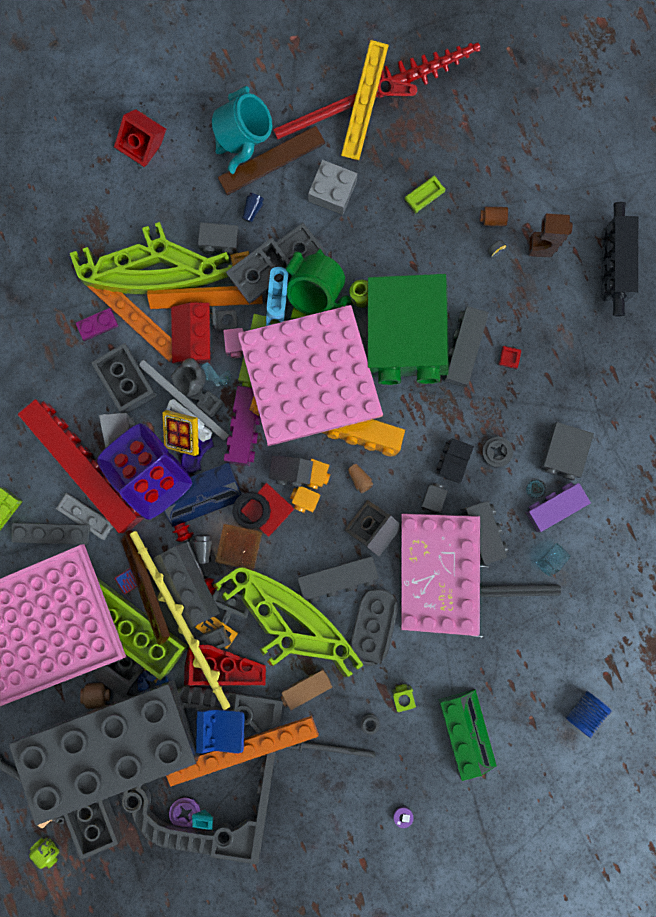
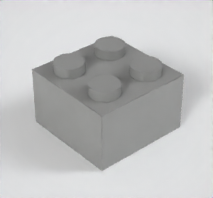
[308,160,358,215]

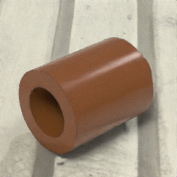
[479,206,508,226]

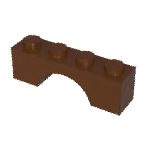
[529,213,573,258]

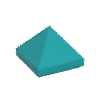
[192,809,213,830]

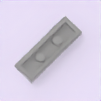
[56,493,113,540]

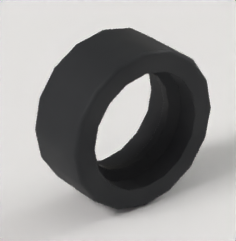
[232,492,271,529]

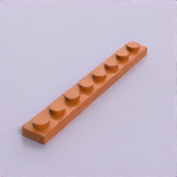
[166,716,319,787]

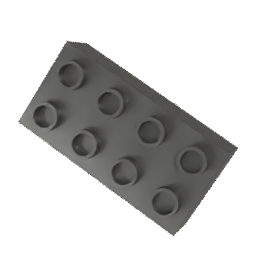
[9,679,200,826]

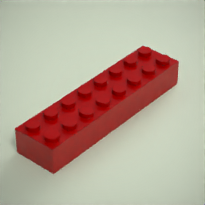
[18,399,144,533]

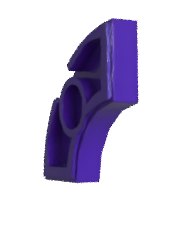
[181,428,214,474]

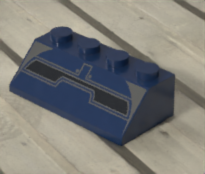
[164,463,242,527]

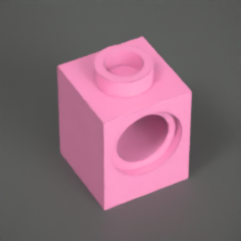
[224,328,244,358]

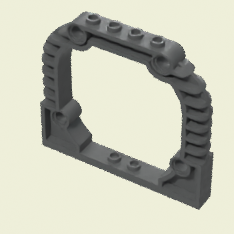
[120,686,283,865]

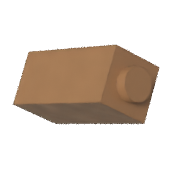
[280,668,332,710]

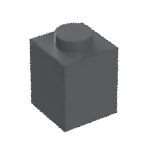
[420,483,448,513]

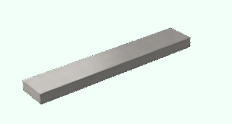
[139,360,229,442]

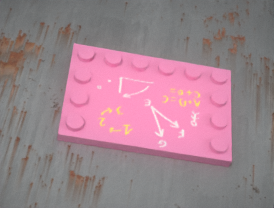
[402,513,480,636]

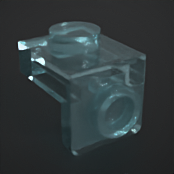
[202,361,232,387]

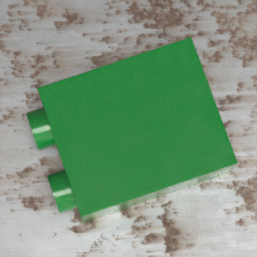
[368,274,449,385]

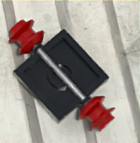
[172,522,221,595]

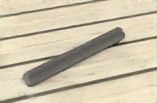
[480,584,561,597]

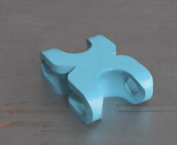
[266,267,288,326]

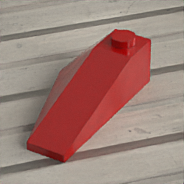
[184,645,266,685]

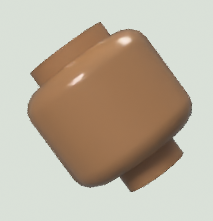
[80,682,110,709]

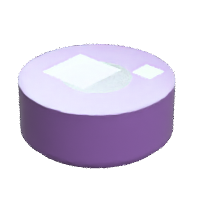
[393,806,413,828]

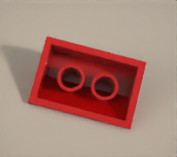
[171,303,210,364]

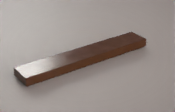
[218,126,325,195]
[121,530,170,645]

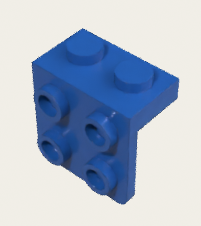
[196,709,244,754]

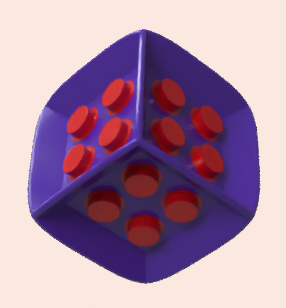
[97,423,192,520]

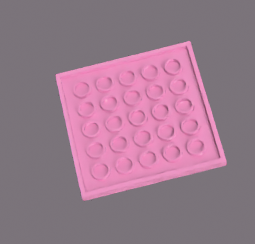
[238,305,383,446]

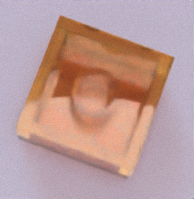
[215,524,264,571]

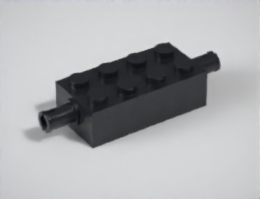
[601,202,639,317]

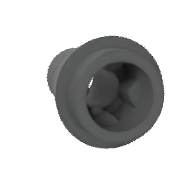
[193,534,212,564]

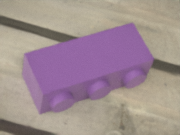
[525,482,591,532]

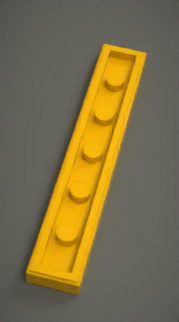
[341,40,389,161]

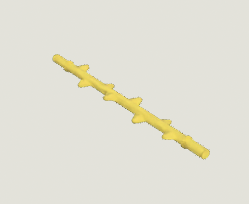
[130,531,231,710]

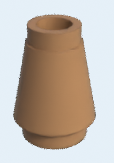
[348,464,374,493]

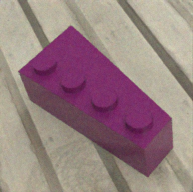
[224,386,261,467]

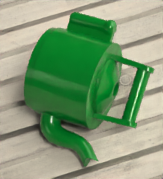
[286,249,353,315]

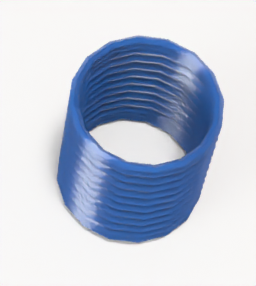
[566,691,612,738]

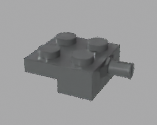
[213,567,250,624]

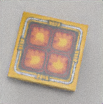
[163,410,199,456]

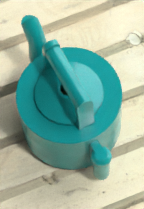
[212,86,272,174]

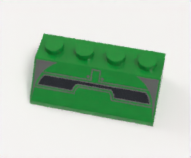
[438,689,497,781]

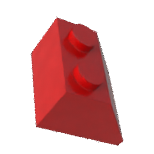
[114,109,166,167]

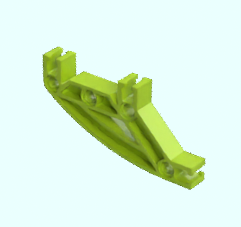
[70,222,232,294]
[214,567,363,677]

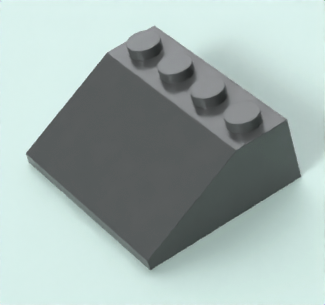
[146,543,220,635]

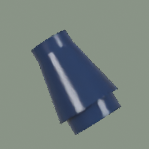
[242,193,264,223]

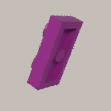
[76,308,119,341]

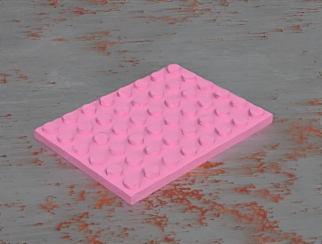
[0,544,126,706]

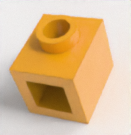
[306,459,331,490]
[290,486,321,513]

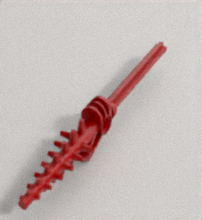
[273,42,481,140]

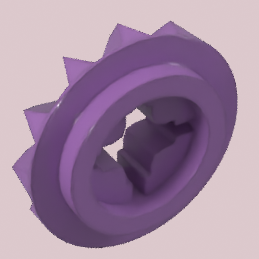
[169,797,200,828]

